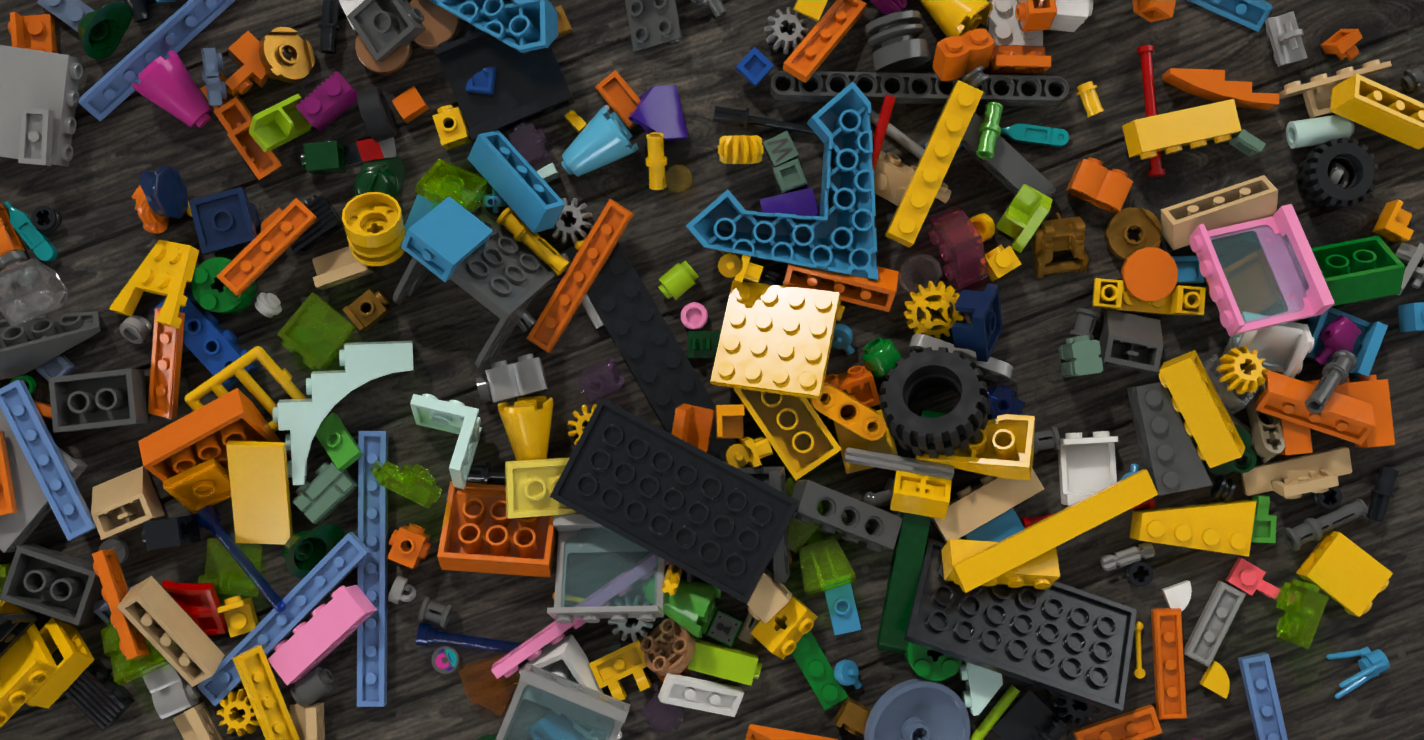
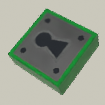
[706,609,743,647]

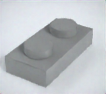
[18,107,54,166]

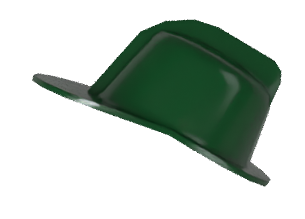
[78,1,132,59]
[353,156,405,200]
[282,524,345,578]

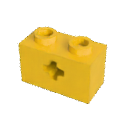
[751,595,818,660]

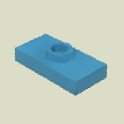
[822,575,861,636]

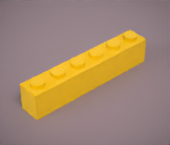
[885,80,984,248]

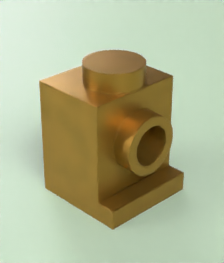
[342,289,391,332]
[833,696,871,736]

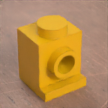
[432,105,472,150]
[978,244,1021,282]

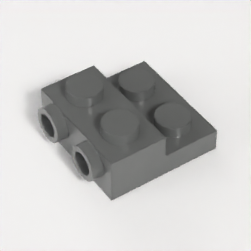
[347,0,426,62]

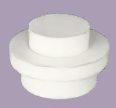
[255,293,282,318]

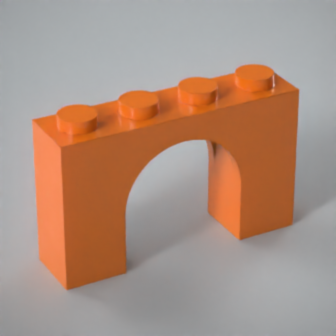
[1278,374,1395,455]

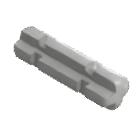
[1100,542,1155,571]

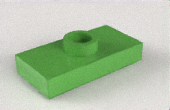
[315,412,364,472]

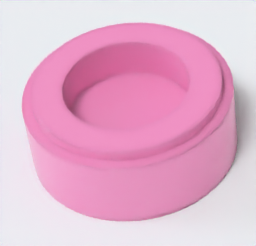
[681,302,708,330]

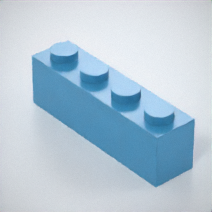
[467,130,566,233]

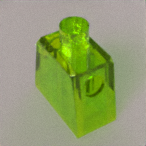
[798,527,856,597]

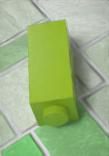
[687,638,762,686]

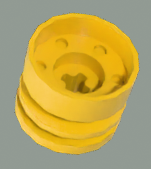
[342,192,406,266]

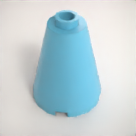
[561,105,638,177]

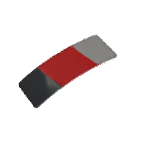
[344,137,397,165]

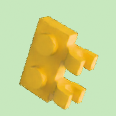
[589,639,652,701]

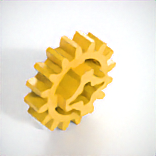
[903,281,964,340]

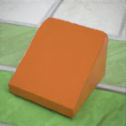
[392,86,429,124]

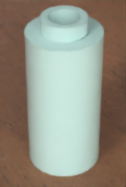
[1286,115,1355,149]

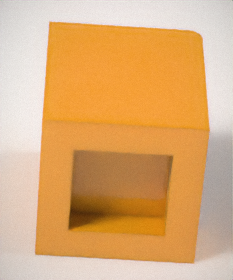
[1372,199,1414,244]
[715,404,745,439]

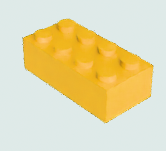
[733,388,842,481]

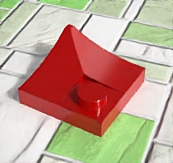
[161,580,228,636]

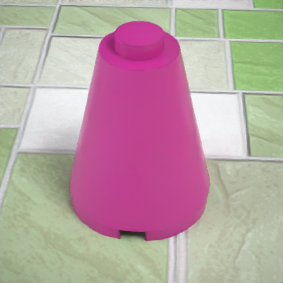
[132,50,212,128]

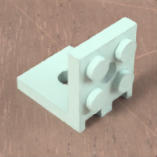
[410,394,482,489]

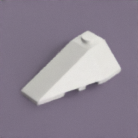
[518,634,622,740]

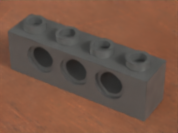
[791,480,903,553]

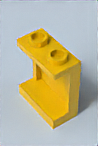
[1296,531,1393,617]

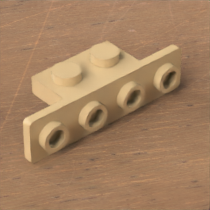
[1278,59,1392,119]
[874,151,952,206]
[1241,446,1352,499]

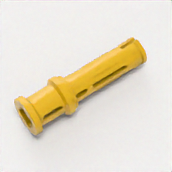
[496,207,570,276]

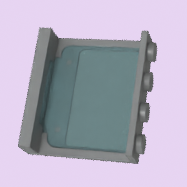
[547,514,666,623]
[496,663,630,740]

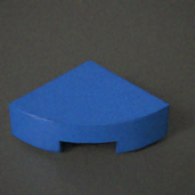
[465,67,497,96]

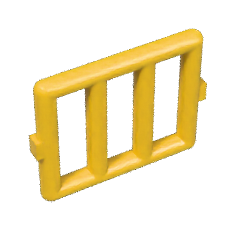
[184,346,307,432]

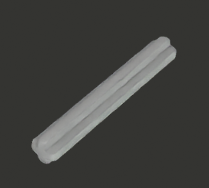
[844,447,954,480]

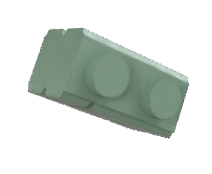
[1058,335,1103,377]
[292,462,358,524]

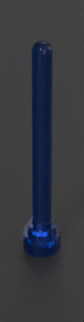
[194,505,286,612]
[416,623,545,653]

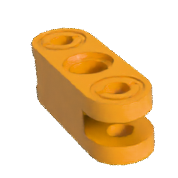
[808,382,886,441]

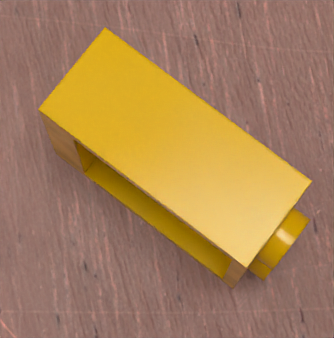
[25,617,94,709]

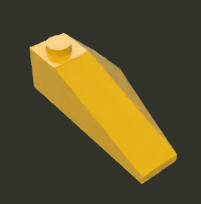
[916,414,1035,481]

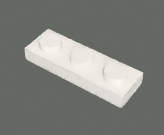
[658,673,744,717]

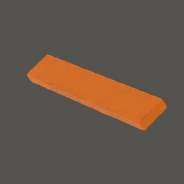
[526,199,634,353]

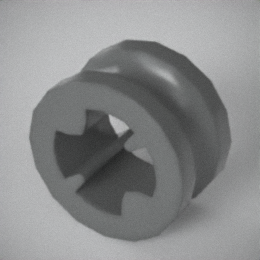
[962,65,990,88]

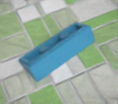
[1187,0,1273,32]

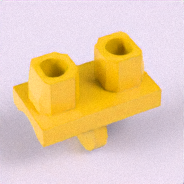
[718,254,763,284]
[725,436,773,468]

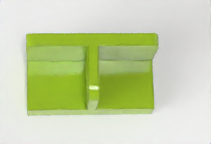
[248,94,312,154]
[996,184,1053,253]

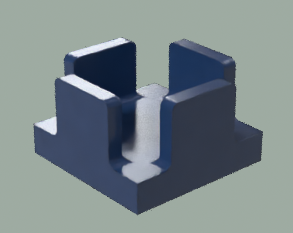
[189,187,261,255]
[952,284,1003,362]

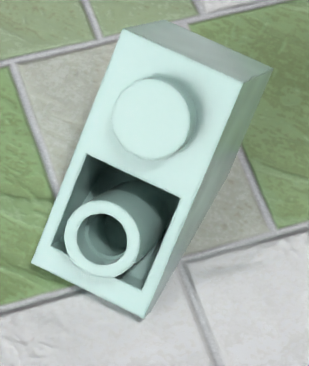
[959,660,1003,716]

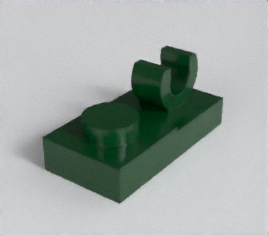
[687,331,721,359]

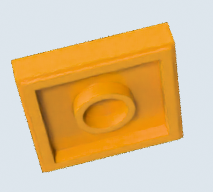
[163,458,231,514]

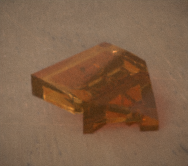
[458,651,520,716]

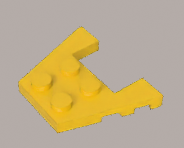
[109,240,199,329]

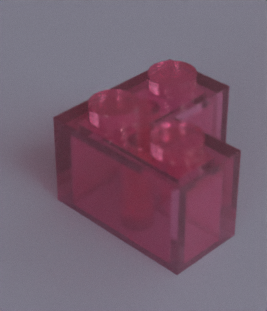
[928,206,989,289]

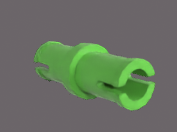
[976,102,1003,159]

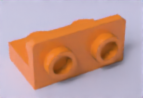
[8,12,57,53]
[990,45,1051,75]
[821,365,880,420]

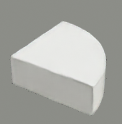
[1161,580,1192,612]

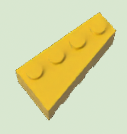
[1129,500,1256,557]

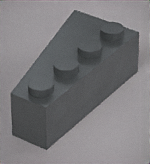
[1127,382,1213,496]

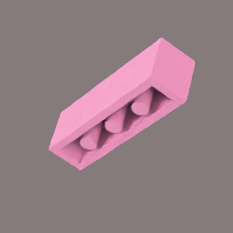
[267,585,377,685]

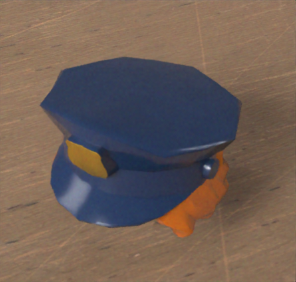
[132,166,188,234]

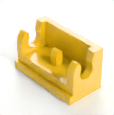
[890,470,952,519]

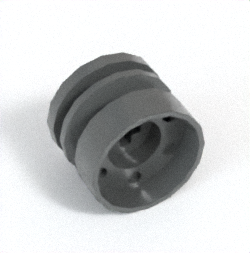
[864,10,931,73]

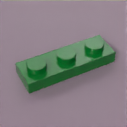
[792,631,848,710]

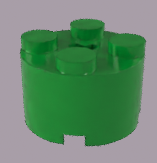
[191,257,257,315]
[904,642,962,681]

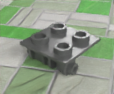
[625,0,682,52]

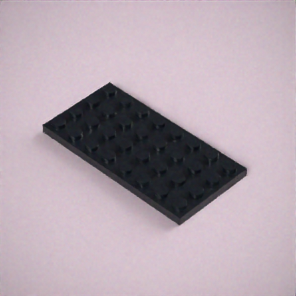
[550,397,800,604]
[904,538,1137,714]

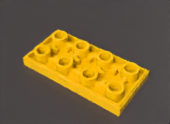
[226,441,293,545]

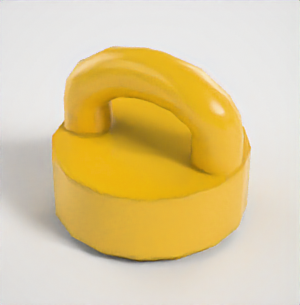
[967,213,995,242]

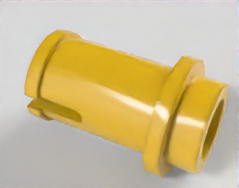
[1076,81,1104,118]

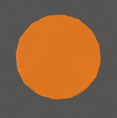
[1121,247,1178,302]

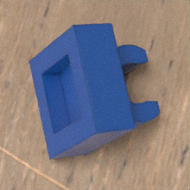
[736,47,774,87]

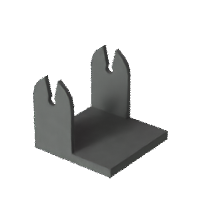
[392,201,558,369]

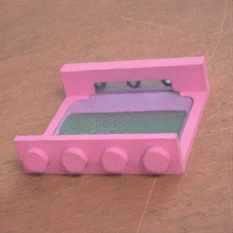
[1189,204,1335,336]

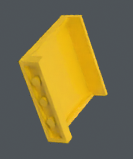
[0,600,58,728]

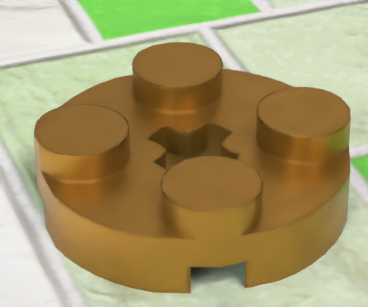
[259,27,315,83]
[1104,207,1162,261]

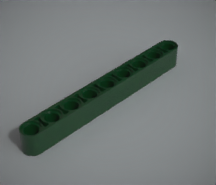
[877,409,947,654]

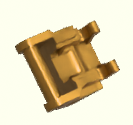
[1030,212,1089,279]

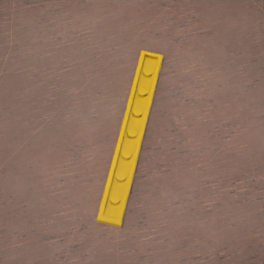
[951,469,1159,593]

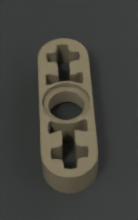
[1243,383,1285,459]

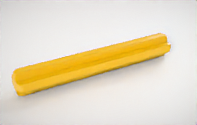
[661,563,683,596]

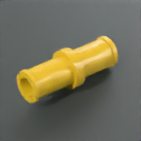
[646,132,667,190]

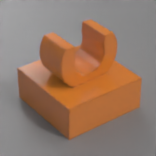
[1320,29,1363,61]

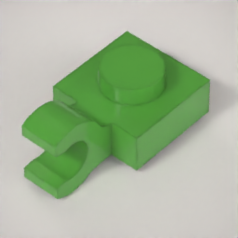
[1251,494,1277,543]

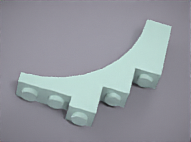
[273,341,413,485]

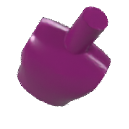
[1314,315,1362,366]

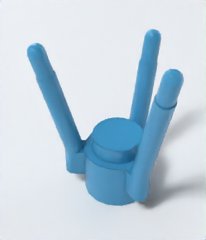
[1326,647,1390,699]

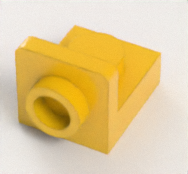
[217,595,259,638]

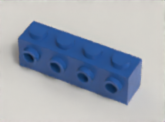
[153,289,260,390]

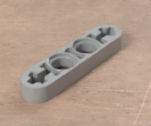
[909,334,1013,384]

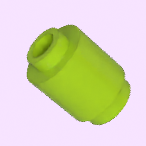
[658,261,699,300]

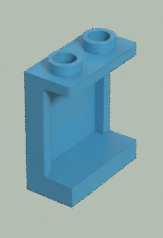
[401,196,493,282]
[1306,307,1388,377]

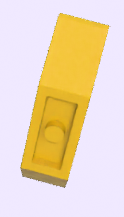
[1092,278,1206,316]

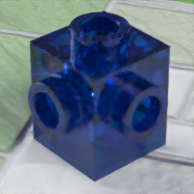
[987,385,1026,420]

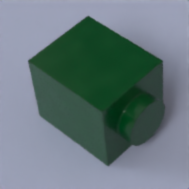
[301,141,346,175]

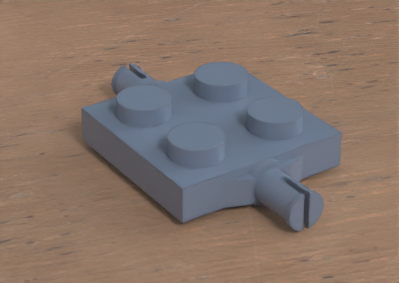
[201,48,227,106]

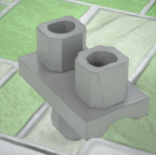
[1264,11,1307,67]
[1395,243,1424,296]

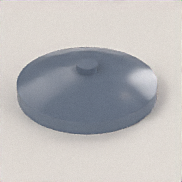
[864,678,970,740]

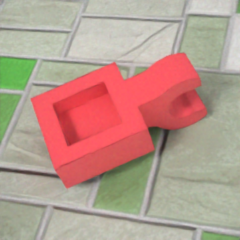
[1225,557,1281,600]

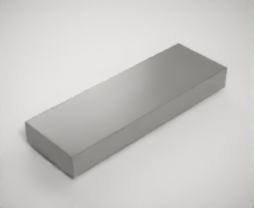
[1183,580,1246,667]

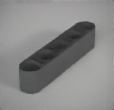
[960,112,1057,198]

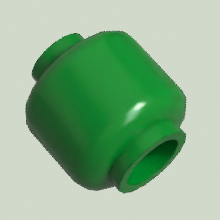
[862,337,902,378]

